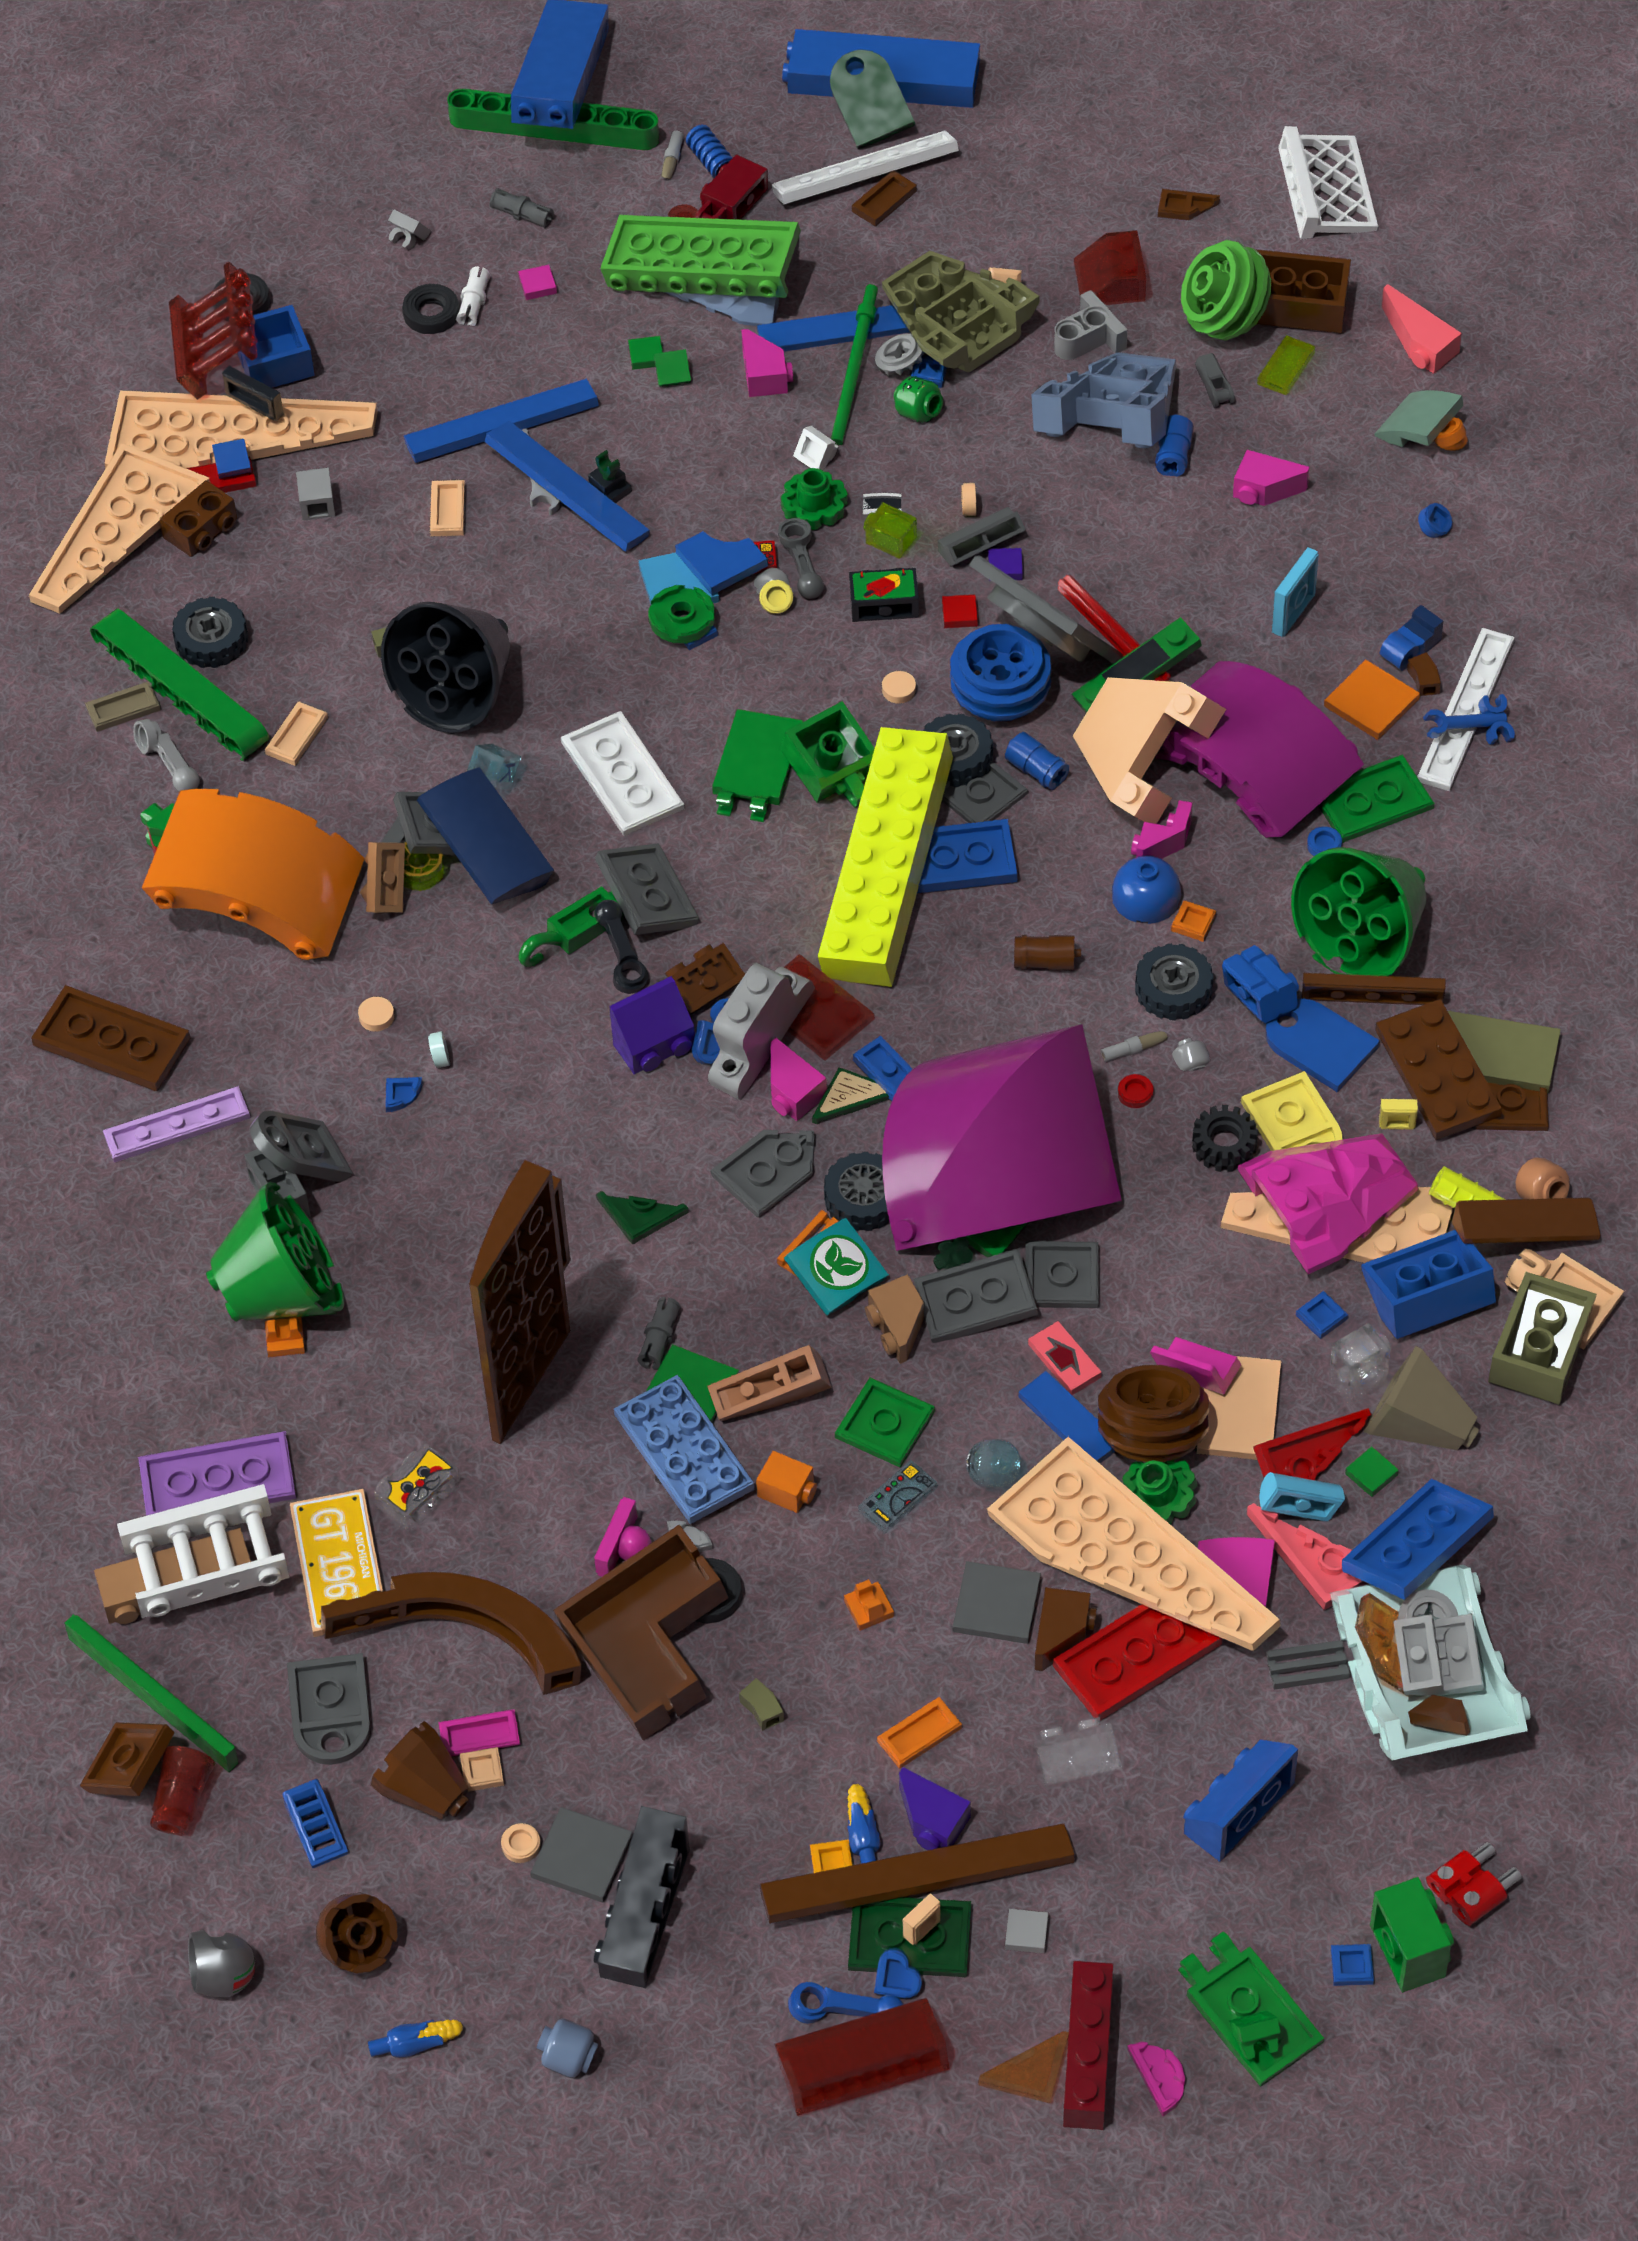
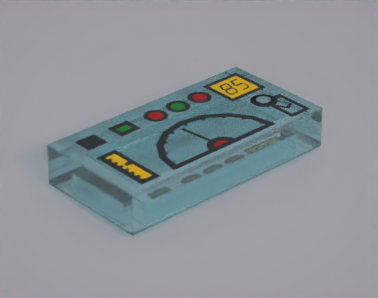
[858,1460,938,1534]

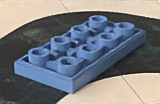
[614,1375,754,1524]

